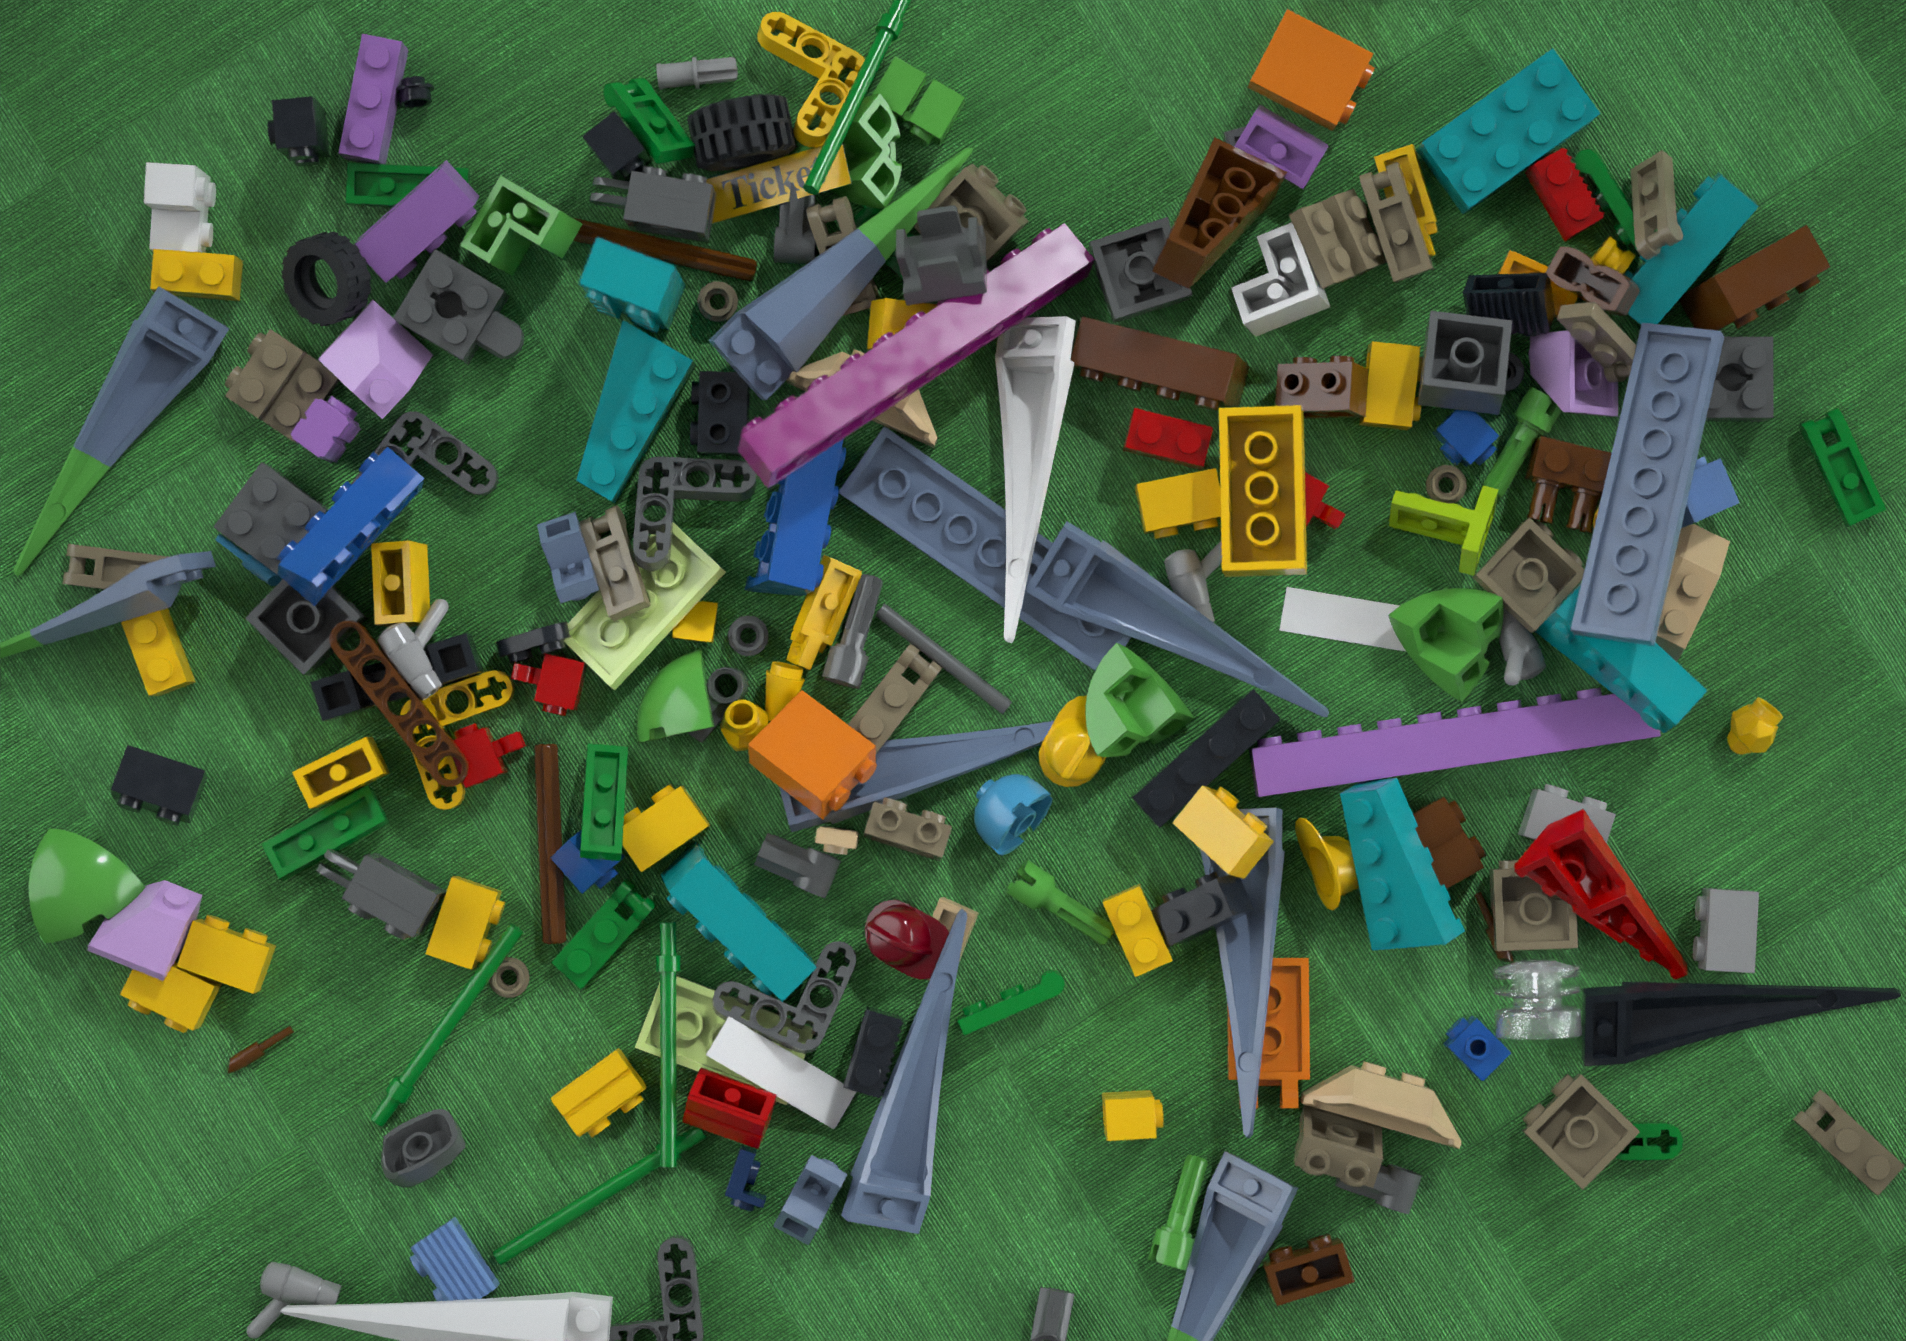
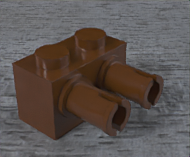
[1525,436,1612,533]

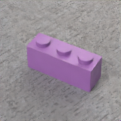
[338,34,408,164]
[354,160,479,283]

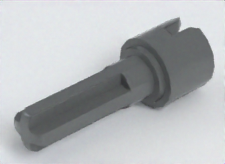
[822,574,883,689]

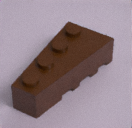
[1070,317,1250,411]

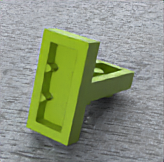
[1389,486,1499,576]

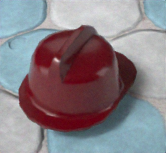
[865,900,949,980]

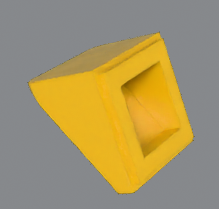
[672,601,718,643]

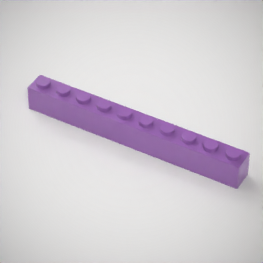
[1249,688,1661,797]

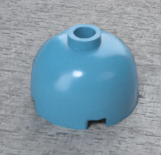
[974,774,1053,856]

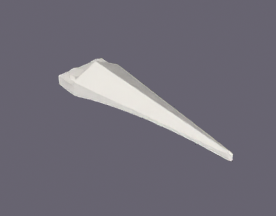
[995,316,1076,643]
[280,1292,613,1341]

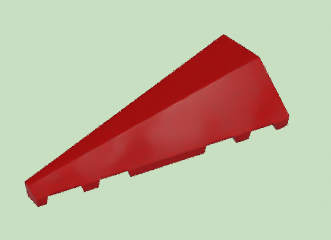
[1514,809,1688,980]

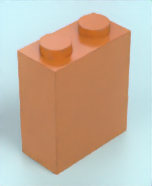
[1247,9,1375,131]
[748,690,877,820]

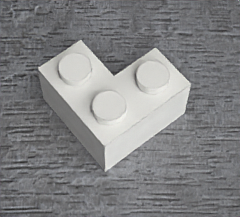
[144,162,216,253]
[1232,222,1330,337]

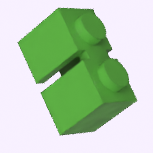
[872,56,965,145]

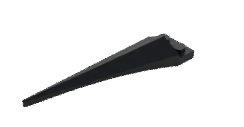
[1582,982,1901,1066]

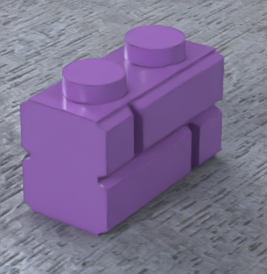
[290,396,361,463]

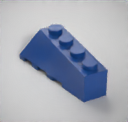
[744,439,846,596]
[277,447,425,606]

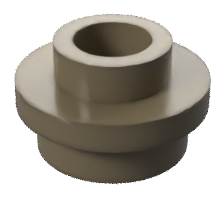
[697,281,738,322]
[1426,465,1467,504]
[489,957,530,998]

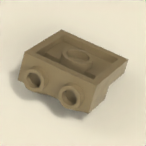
[913,164,1029,263]
[1289,189,1387,289]
[224,329,340,443]
[1472,518,1584,633]
[864,797,952,862]
[1489,860,1578,951]
[1522,1074,1640,1190]
[1294,1105,1383,1188]

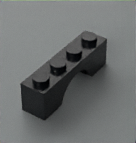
[310,633,484,721]
[1131,689,1280,828]

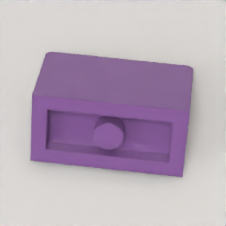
[1234,105,1329,189]

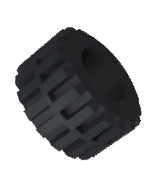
[687,94,796,171]

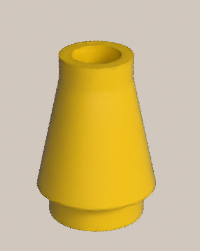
[765,661,805,721]

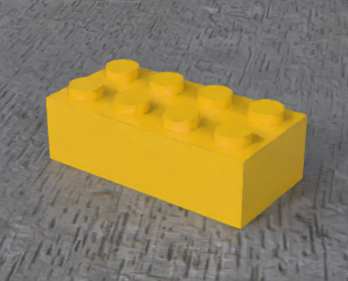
[1219,405,1307,577]

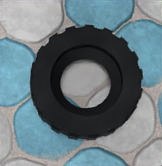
[281,232,371,326]

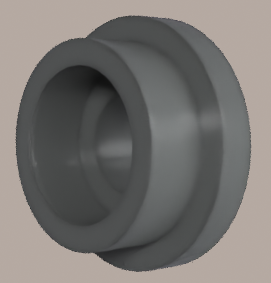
[728,616,769,656]

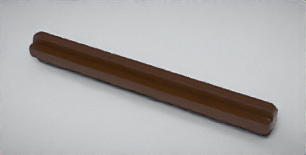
[572,217,757,282]
[534,744,566,944]

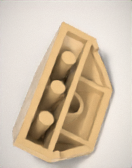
[786,349,937,448]
[1655,524,1730,662]
[1299,1061,1462,1149]

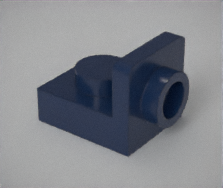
[725,1145,767,1211]

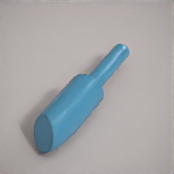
[215,534,282,586]

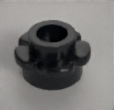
[396,76,434,108]

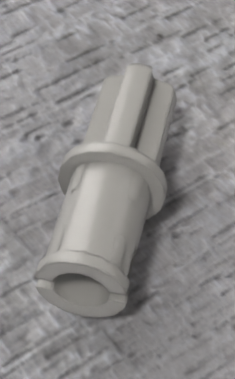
[656,57,738,90]

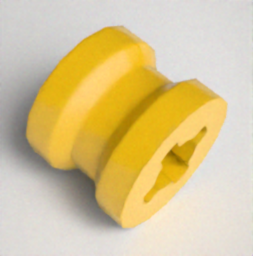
[1592,236,1636,274]

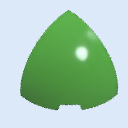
[794,93,902,209]
[1388,588,1504,702]
[1085,643,1195,757]
[637,649,715,743]
[29,829,145,943]

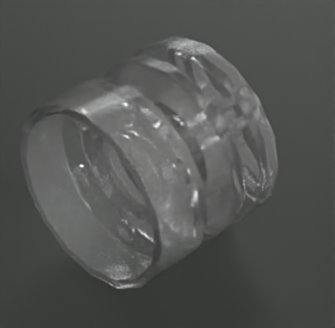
[1493,959,1582,1039]

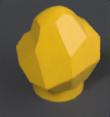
[1727,697,1783,754]
[720,700,768,751]

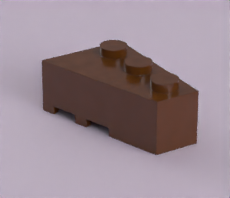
[1679,225,1831,331]

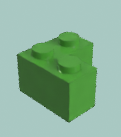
[460,175,582,276]

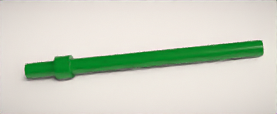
[803,0,911,195]
[656,922,680,1167]
[370,923,523,1127]
[493,1127,707,1265]

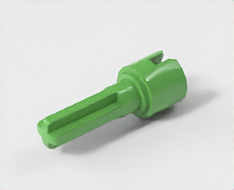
[1483,386,1562,498]
[1006,859,1114,945]
[1148,1155,1208,1271]

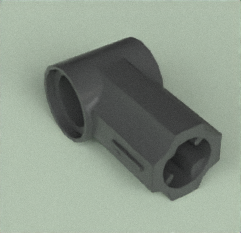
[774,183,816,265]
[688,667,749,743]
[754,833,841,898]
[1335,1164,1422,1214]
[1030,1286,1075,1341]

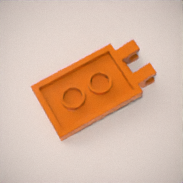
[1227,958,1310,1108]

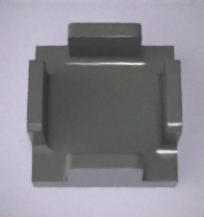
[896,205,987,305]

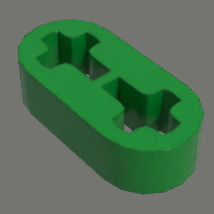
[1615,1121,1684,1160]

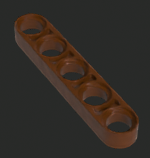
[329,620,469,787]

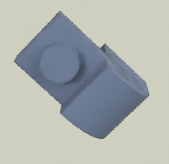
[537,512,599,604]
[773,1155,848,1245]

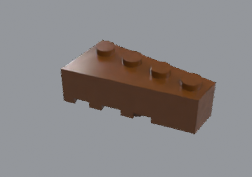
[1152,137,1287,289]

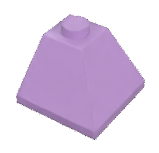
[318,300,433,419]
[1529,330,1618,417]
[87,880,202,981]

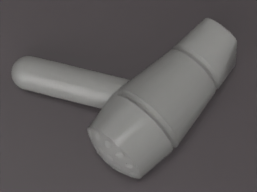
[1164,541,1222,622]
[377,599,449,701]
[1498,608,1546,685]
[246,1262,342,1339]

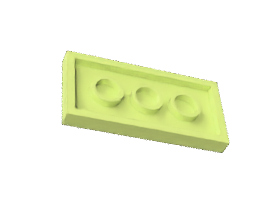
[563,522,726,690]
[635,975,813,1105]

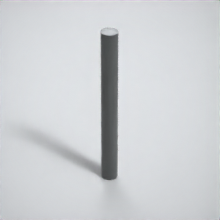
[875,604,1012,715]

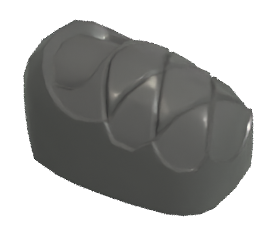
[381,1109,466,1188]

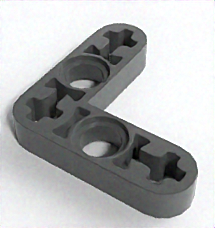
[351,411,499,496]
[633,456,757,571]
[712,941,857,1054]
[609,1235,704,1341]

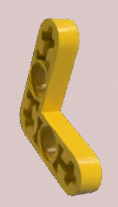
[757,12,865,148]
[400,670,515,810]

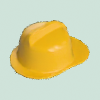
[1039,695,1107,787]
[1295,818,1359,911]

